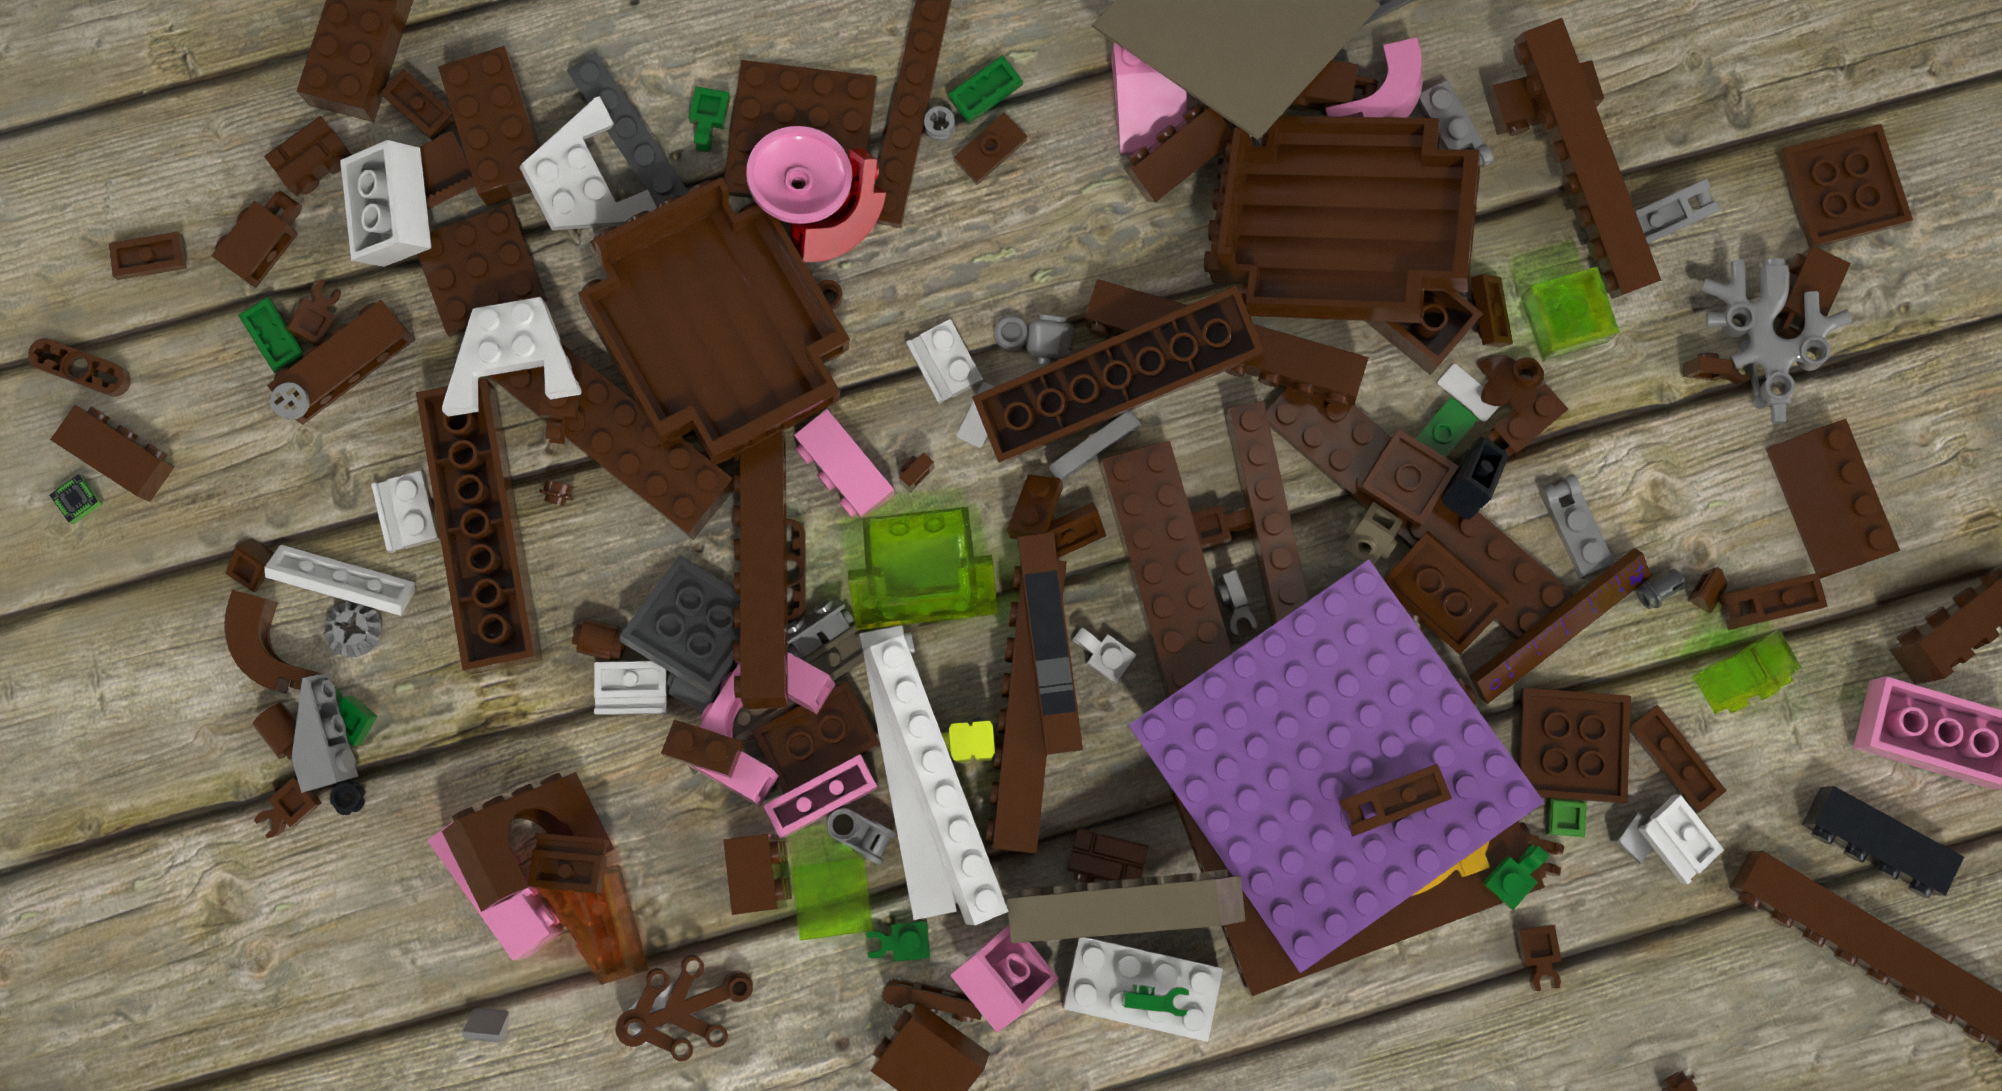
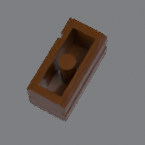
[264,116,352,196]
[1067,828,1149,883]

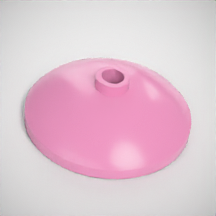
[746,126,852,224]

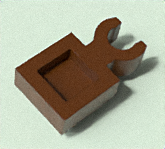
[284,280,341,346]
[254,776,322,838]
[1516,924,1562,991]

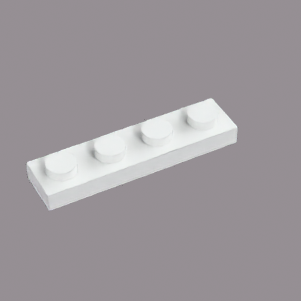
[265,545,415,616]

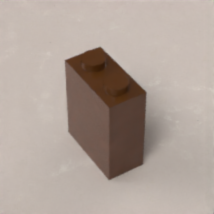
[871,1002,990,1091]

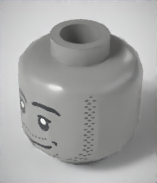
[1027,314,1075,365]

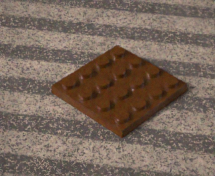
[724,60,878,198]

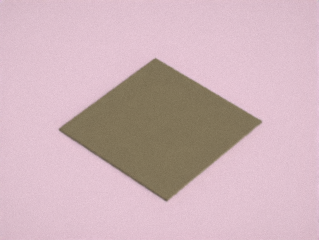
[1092,0,1380,140]

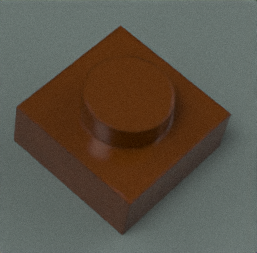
[899,453,935,493]

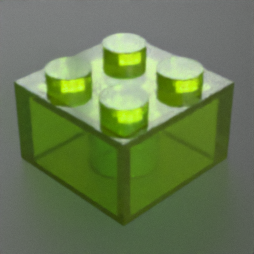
[1521,267,1620,362]
[791,857,875,941]

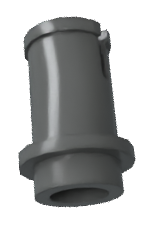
[1637,569,1686,609]

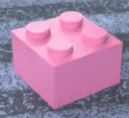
[950,925,1059,1033]

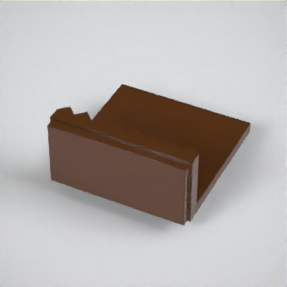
[419,131,475,209]

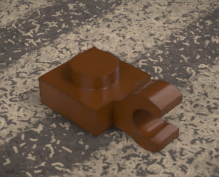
[1683,352,1750,384]
[539,380,580,444]
[1191,505,1252,549]

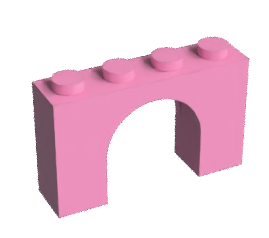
[687,652,835,807]

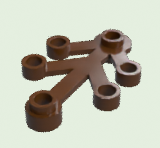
[615,955,753,1061]

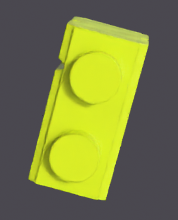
[942,721,995,764]

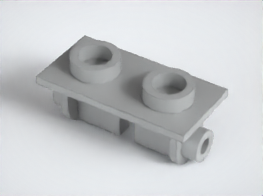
[788,597,854,658]

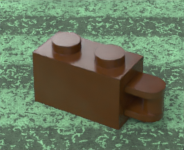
[1288,60,1378,116]
[211,191,302,288]
[1776,245,1851,339]

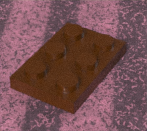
[1383,531,1509,655]
[752,681,881,794]

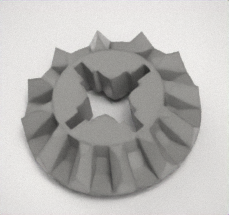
[323,601,382,657]

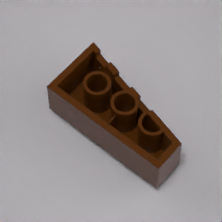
[1889,567,2002,685]

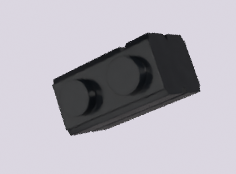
[1441,436,1509,520]

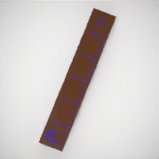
[1470,548,1652,704]

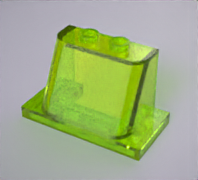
[848,506,998,630]

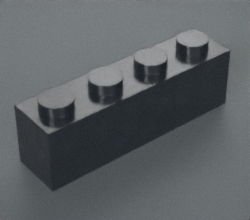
[1802,786,1965,898]

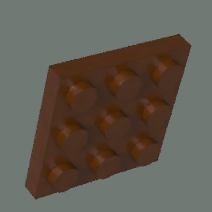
[1778,124,1913,247]
[417,203,547,337]
[1518,688,1631,804]

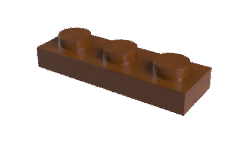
[1630,705,1727,813]

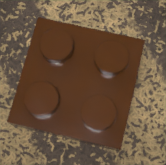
[1359,428,1459,527]

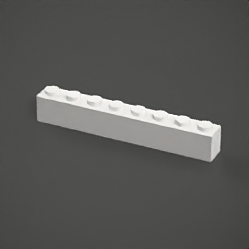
[860,625,957,920]
[863,634,1009,925]

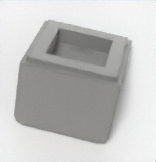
[1611,812,1653,863]
[462,1008,509,1042]

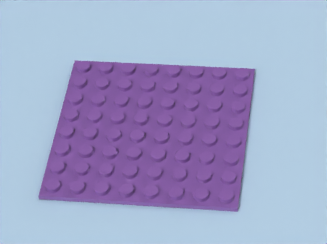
[1128,560,1544,973]

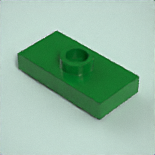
[948,55,1023,124]
[238,297,304,374]
[1415,397,1478,458]

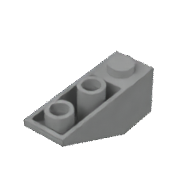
[292,673,358,793]

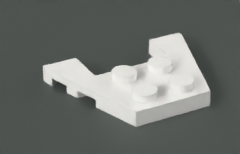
[520,96,657,231]
[442,297,581,416]

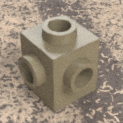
[1343,502,1403,565]

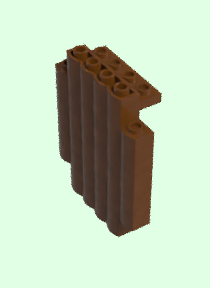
[1204,116,1480,323]
[578,177,850,465]

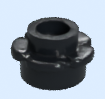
[330,780,365,815]

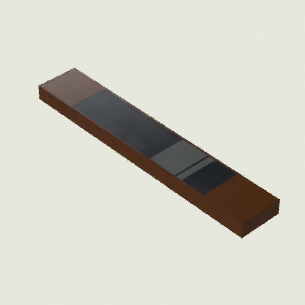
[1017,532,1083,755]

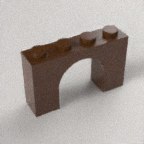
[442,772,614,912]

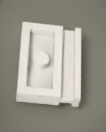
[906,319,983,405]
[371,471,440,553]
[594,661,668,715]
[1638,794,1724,884]

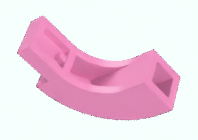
[1326,37,1423,118]

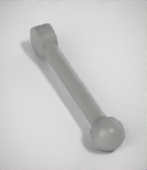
[1739,338,1766,409]

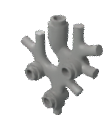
[1700,258,1852,424]

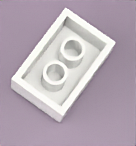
[340,140,431,267]

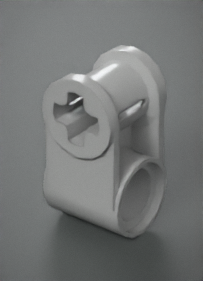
[827,808,898,866]

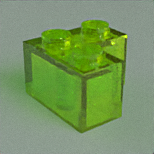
[1693,630,1801,714]

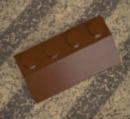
[1766,419,1900,579]

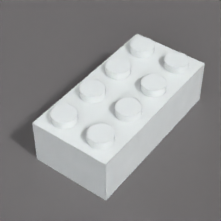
[1062,937,1223,1042]

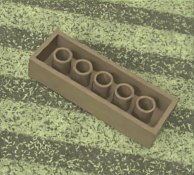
[1007,870,1246,943]

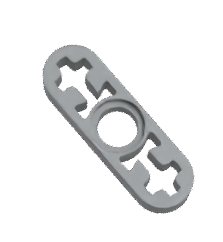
[1049,410,1142,481]

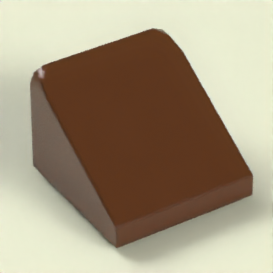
[225,539,274,592]
[1688,567,1728,613]

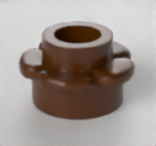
[539,480,574,506]
[1662,1070,1698,1091]

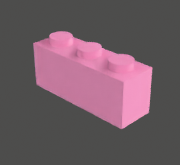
[794,409,895,521]
[763,754,879,839]

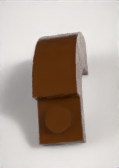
[224,590,323,694]

